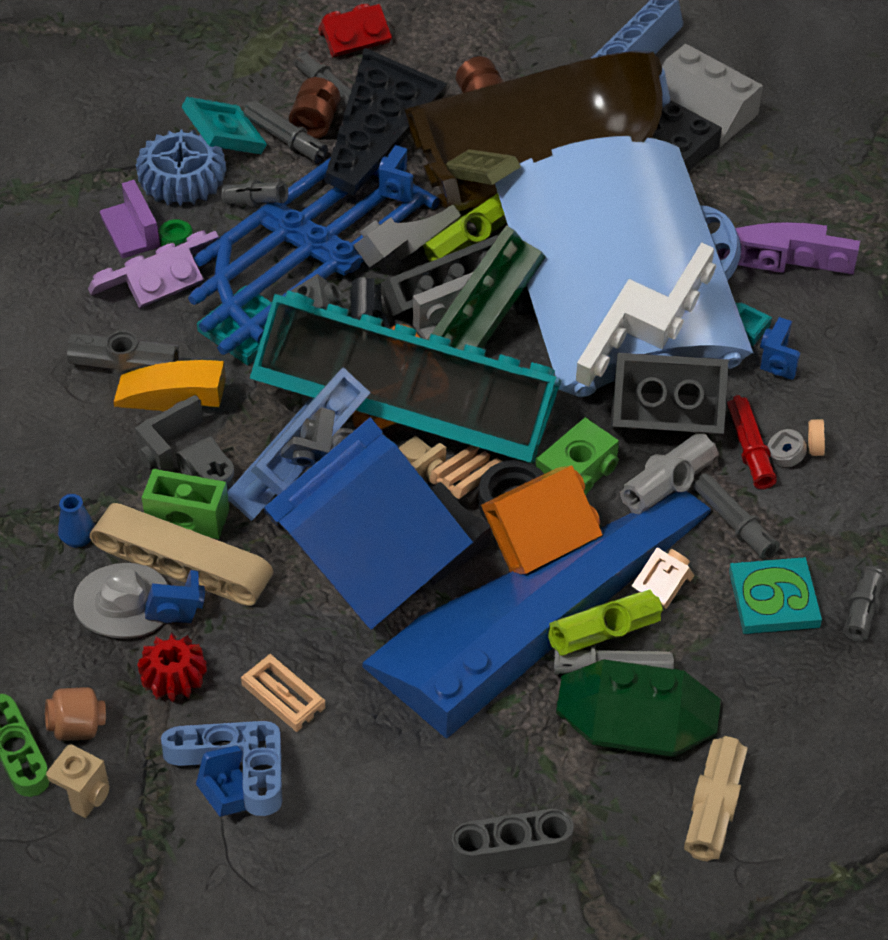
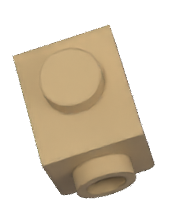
[46,745,109,818]

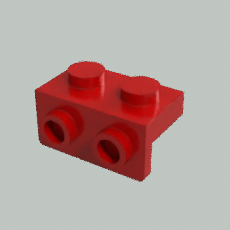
[318,3,392,58]

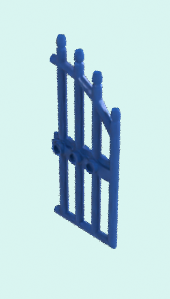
[188,157,440,355]

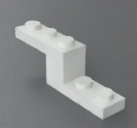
[576,242,716,387]

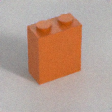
[481,465,603,574]

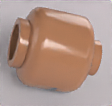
[45,687,106,741]

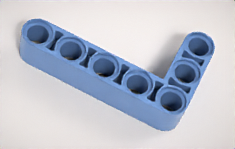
[592,0,683,108]

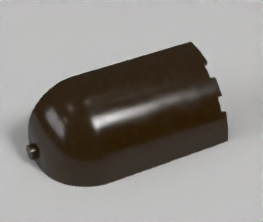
[404,50,663,211]

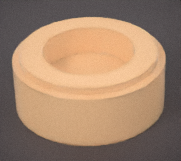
[808,419,825,456]

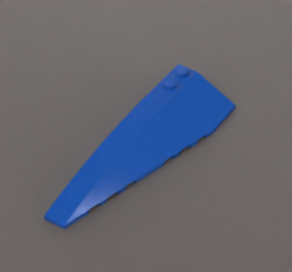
[362,491,711,739]

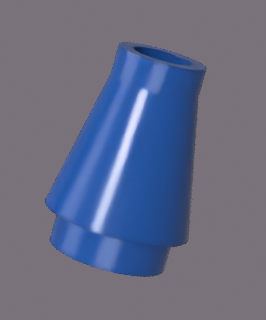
[58,494,95,548]

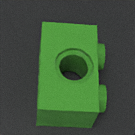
[536,417,619,495]
[142,469,229,539]

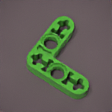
[0,694,50,797]

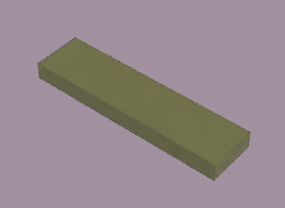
[445,149,521,185]

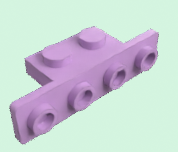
[88,231,219,308]

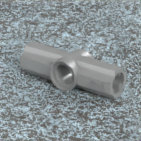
[620,433,718,514]

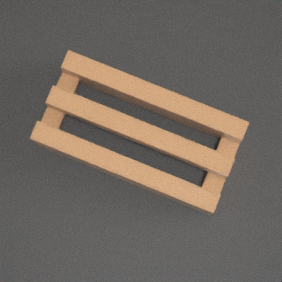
[429,445,502,499]
[241,654,326,732]

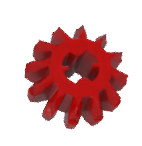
[138,632,207,703]

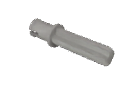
[554,646,674,675]

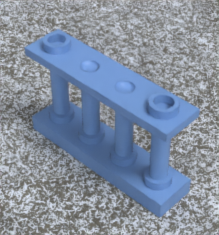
[227,367,370,521]

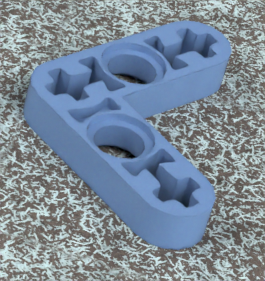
[161,721,282,816]

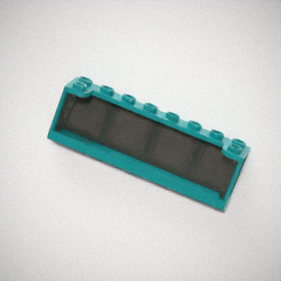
[250,290,562,463]

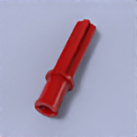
[727,395,777,489]

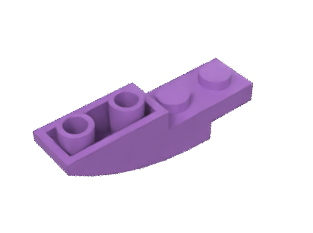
[718,222,860,274]

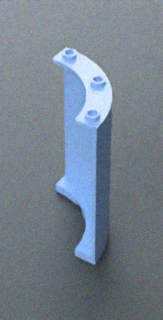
[495,136,753,398]

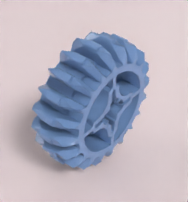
[136,129,226,207]

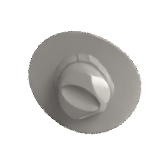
[73,563,168,639]

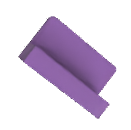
[100,180,160,258]

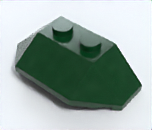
[556,659,721,757]

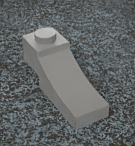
[353,204,460,267]

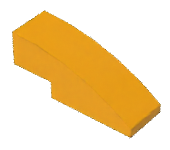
[113,360,226,411]

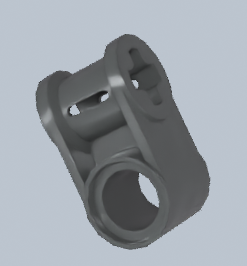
[176,436,235,504]

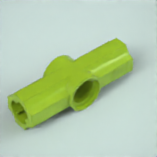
[423,193,507,262]
[548,589,663,655]

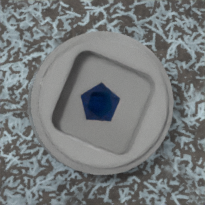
[768,429,807,467]

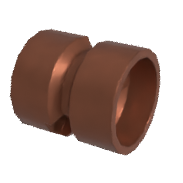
[456,56,503,93]
[289,77,340,139]

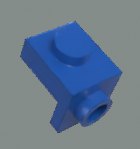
[378,145,413,203]
[760,317,800,380]
[145,570,205,623]
[196,745,246,817]

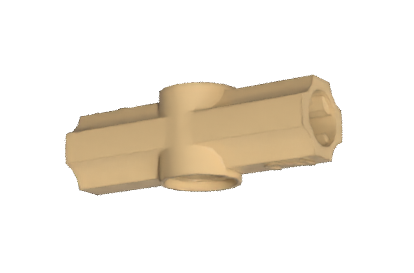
[684,736,747,862]

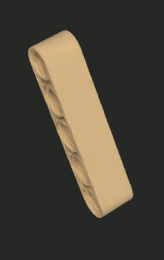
[90,503,274,606]

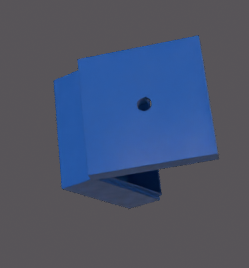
[264,417,473,630]

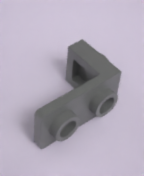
[135,395,203,472]

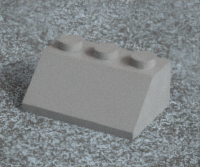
[662,43,763,147]

